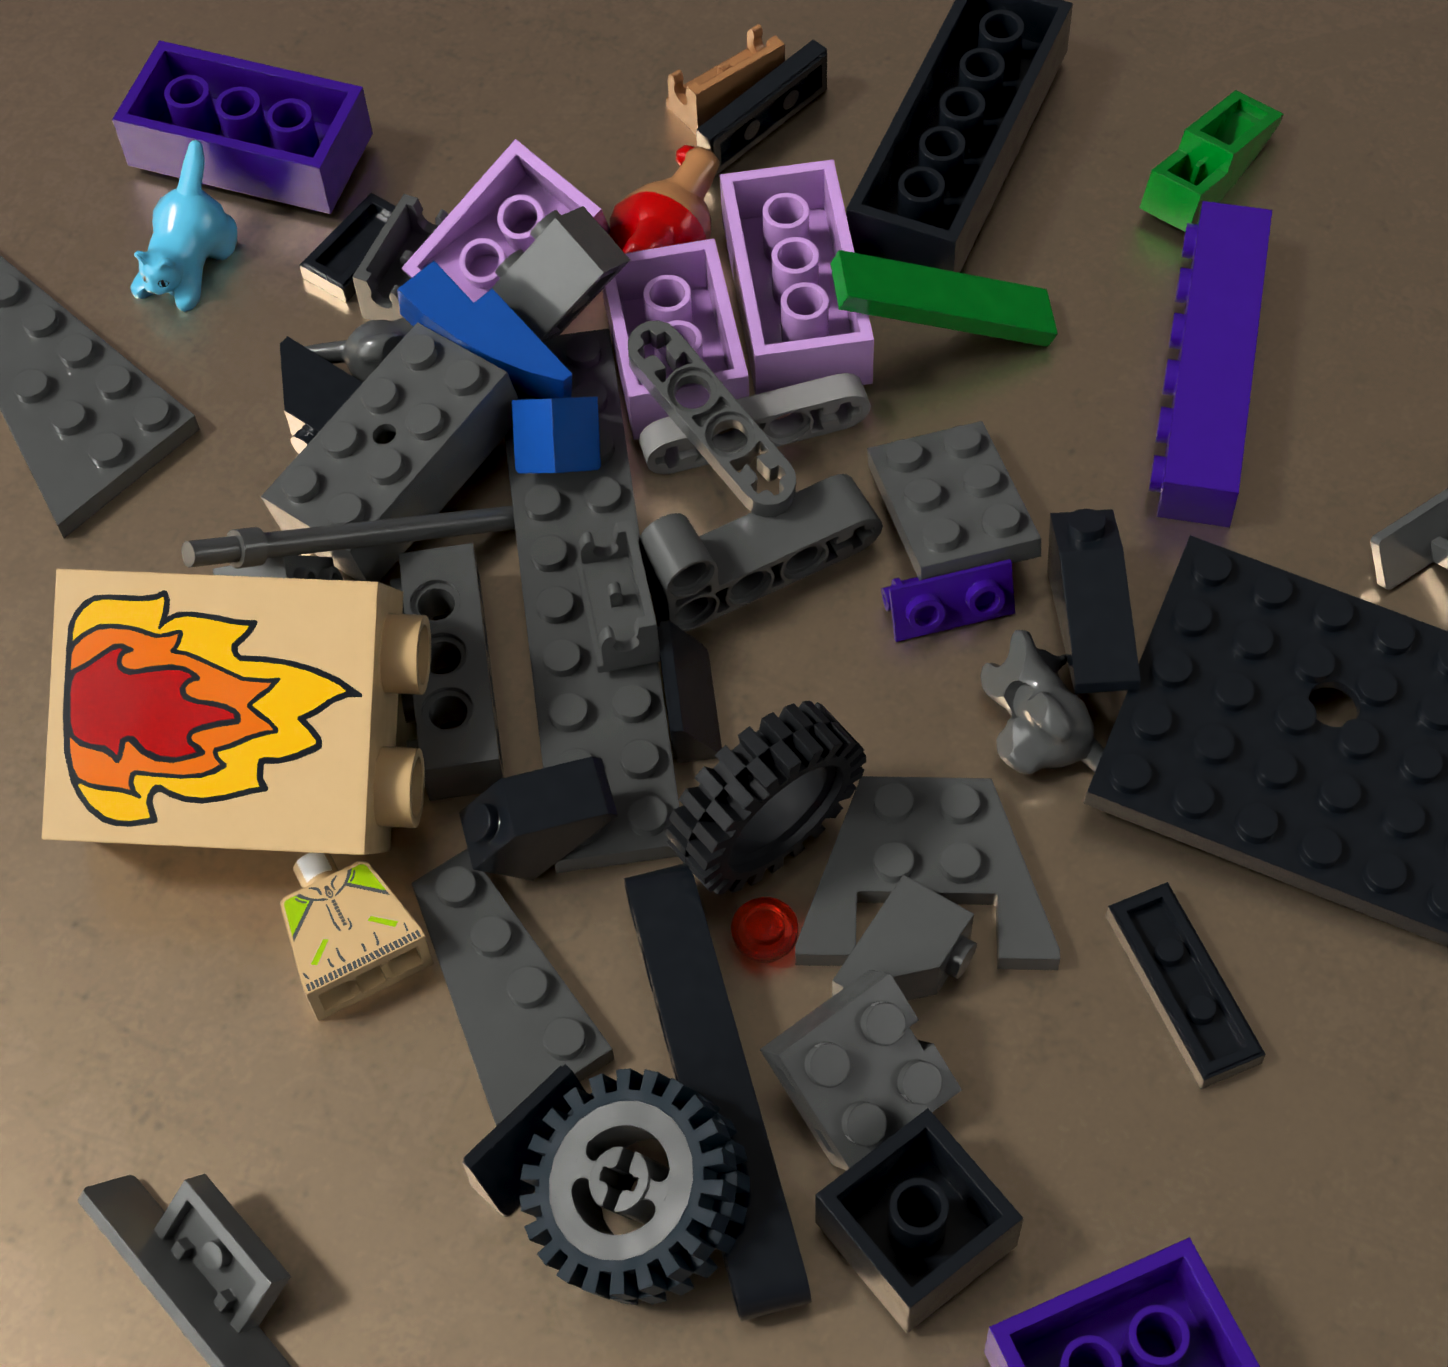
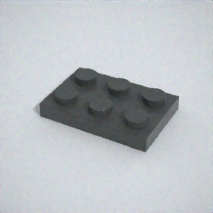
[867,421,1041,580]

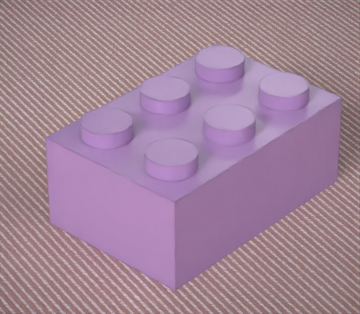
[603,238,749,440]

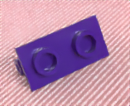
[881,559,1015,642]

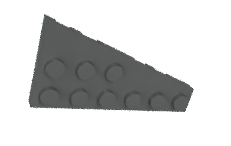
[0,256,200,538]

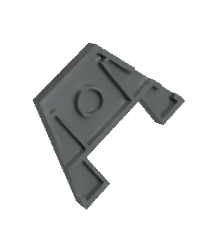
[795,776,1060,970]

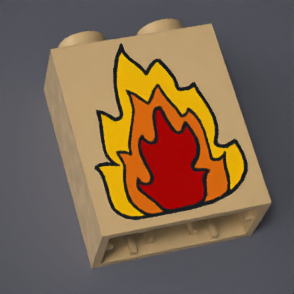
[42,569,431,855]

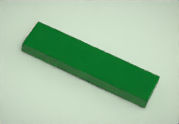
[830,250,1058,347]

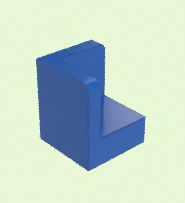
[512,396,601,473]

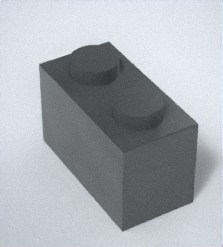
[490,206,630,343]

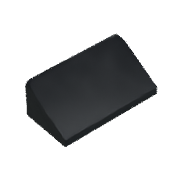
[657,621,722,763]
[462,1064,586,1217]

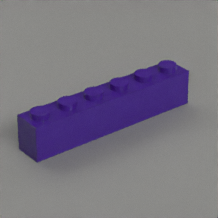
[1148,201,1272,528]

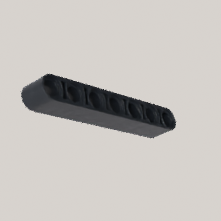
[624,863,812,1322]

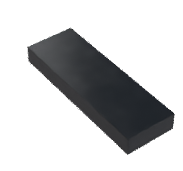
[696,39,827,176]
[1106,882,1266,1089]

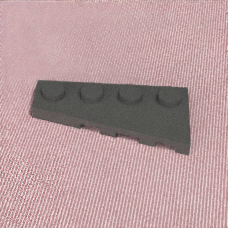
[412,848,614,1126]

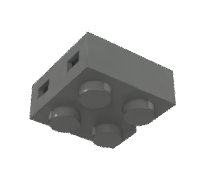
[760,970,962,1171]

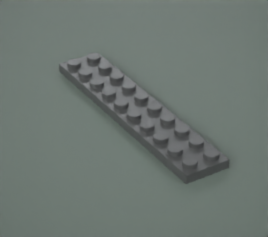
[505,329,679,873]

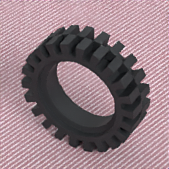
[666,701,866,894]

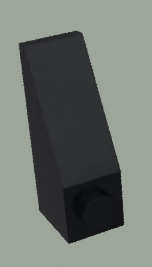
[1047,509,1141,694]

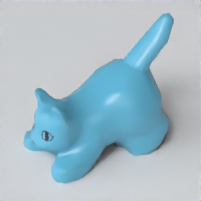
[130,140,237,312]

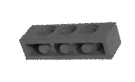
[390,543,505,801]

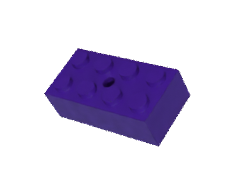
[112,40,373,214]

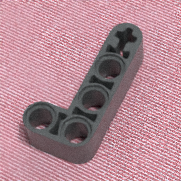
[638,474,883,631]

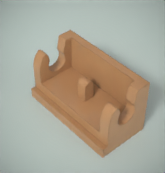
[666,24,785,135]

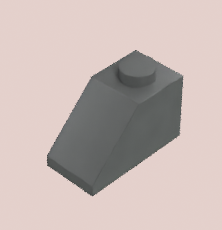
[832,875,977,1001]

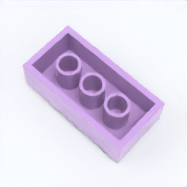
[720,159,874,395]

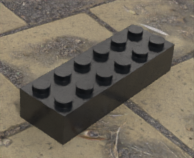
[846,0,1073,273]

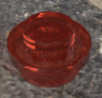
[731,897,798,963]

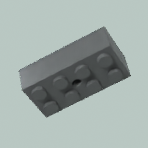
[261,322,519,582]

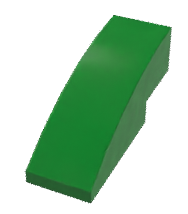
[1139,90,1284,232]

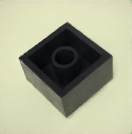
[815,1108,1023,1333]

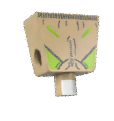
[280,853,434,1021]

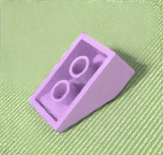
[401,139,610,302]

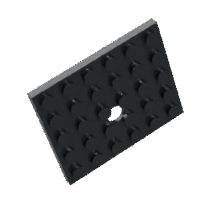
[1083,535,1448,947]

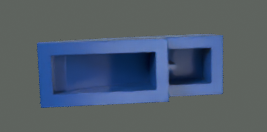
[397,261,572,399]

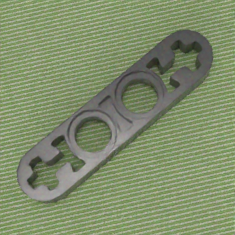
[628,320,796,517]

